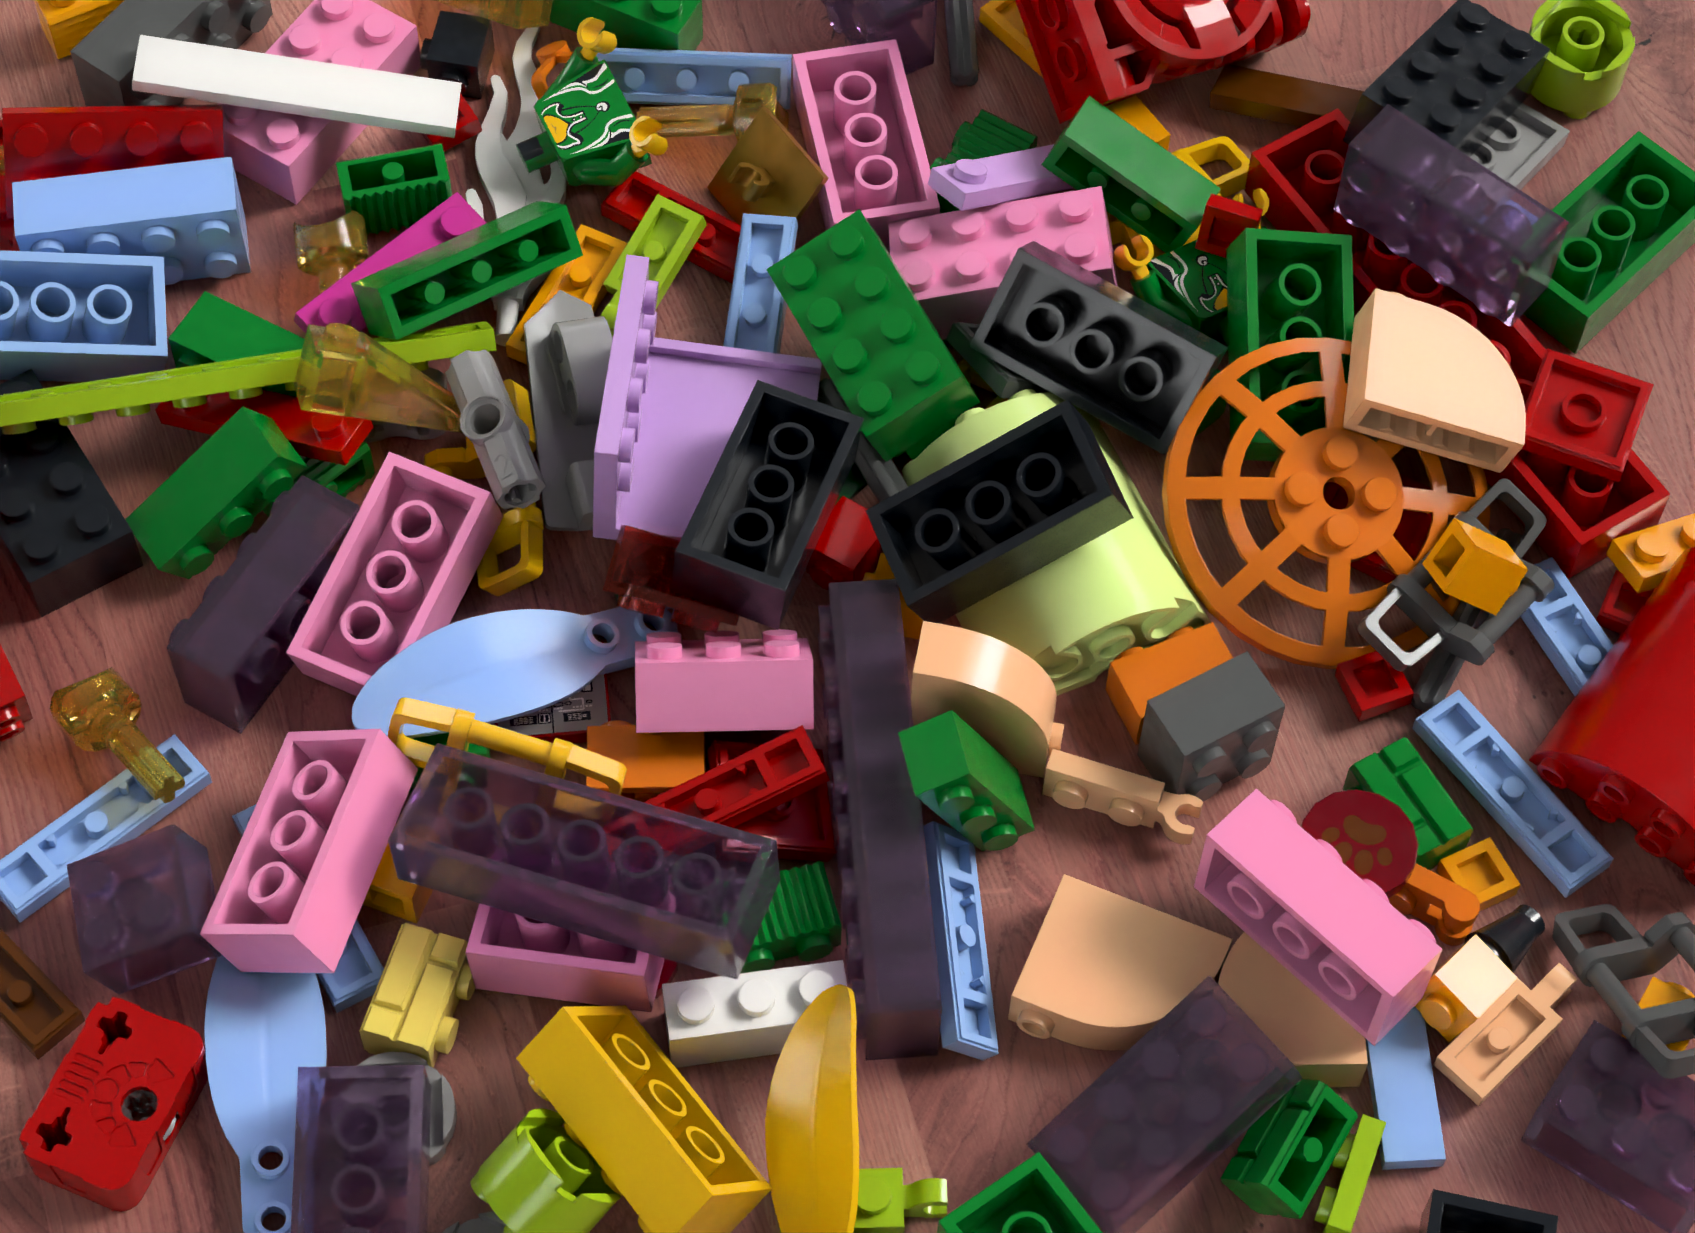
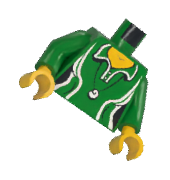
[516,17,668,187]
[1113,188,1269,346]

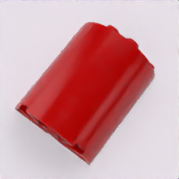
[1529,546,1695,886]

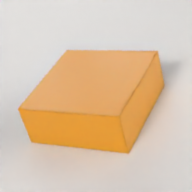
[1436,837,1521,912]

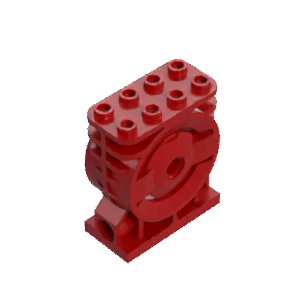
[1015,0,1311,124]

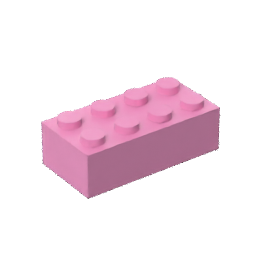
[217,0,421,205]
[793,39,940,252]
[888,186,1118,340]
[286,452,503,696]
[200,729,418,973]
[1194,789,1442,1046]

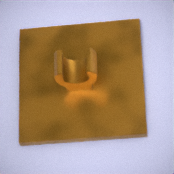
[707,107,829,225]

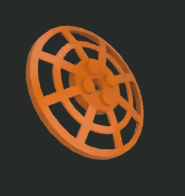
[1162,338,1490,669]

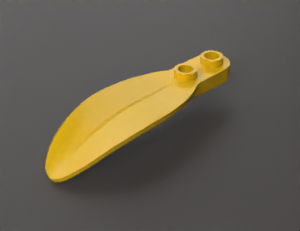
[765,984,859,1233]

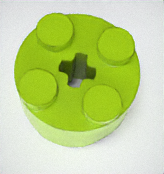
[1529,0,1635,119]
[470,1108,621,1233]

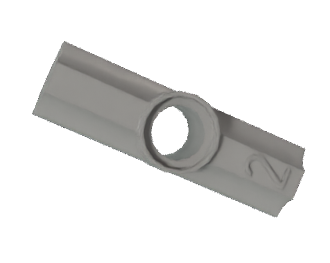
[445,350,546,510]

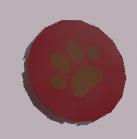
[1301,789,1419,898]

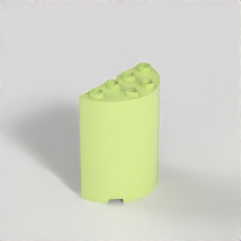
[902,389,1211,696]

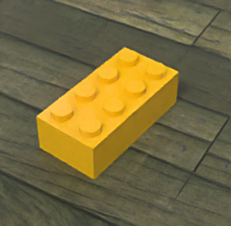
[516,1005,773,1233]

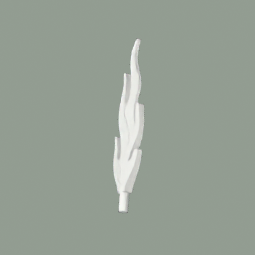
[465,22,567,346]

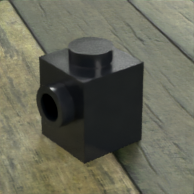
[420,10,495,99]

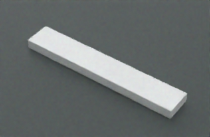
[132,35,462,138]

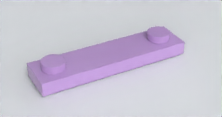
[928,144,1073,211]

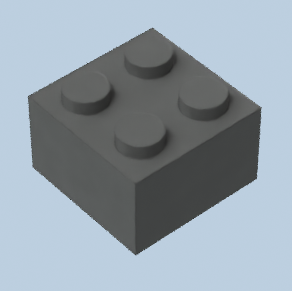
[1137,651,1285,801]

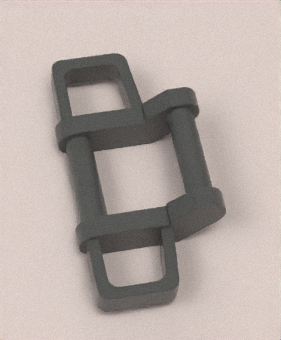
[1358,478,1554,671]
[1552,904,1695,1079]

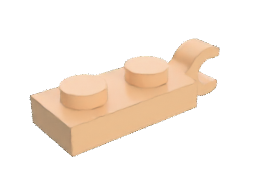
[1042,749,1203,844]
[1433,963,1577,1106]

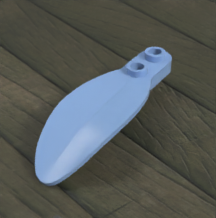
[351,601,678,738]
[204,952,327,1233]

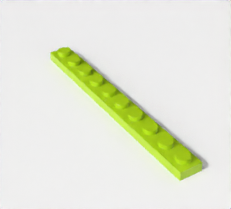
[0,321,497,434]

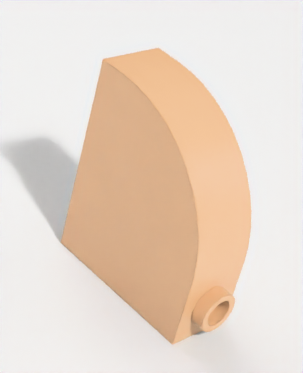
[1343,288,1526,473]
[909,621,1064,778]
[1008,874,1232,1051]
[1201,932,1368,1088]

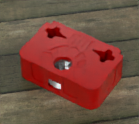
[19,997,208,1212]

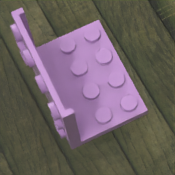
[593,254,822,548]

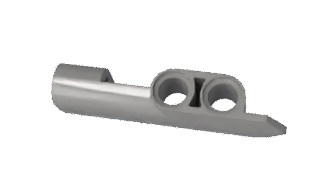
[524,290,613,531]

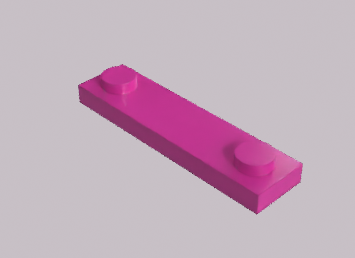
[294,192,486,346]

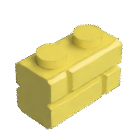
[359,923,475,1067]

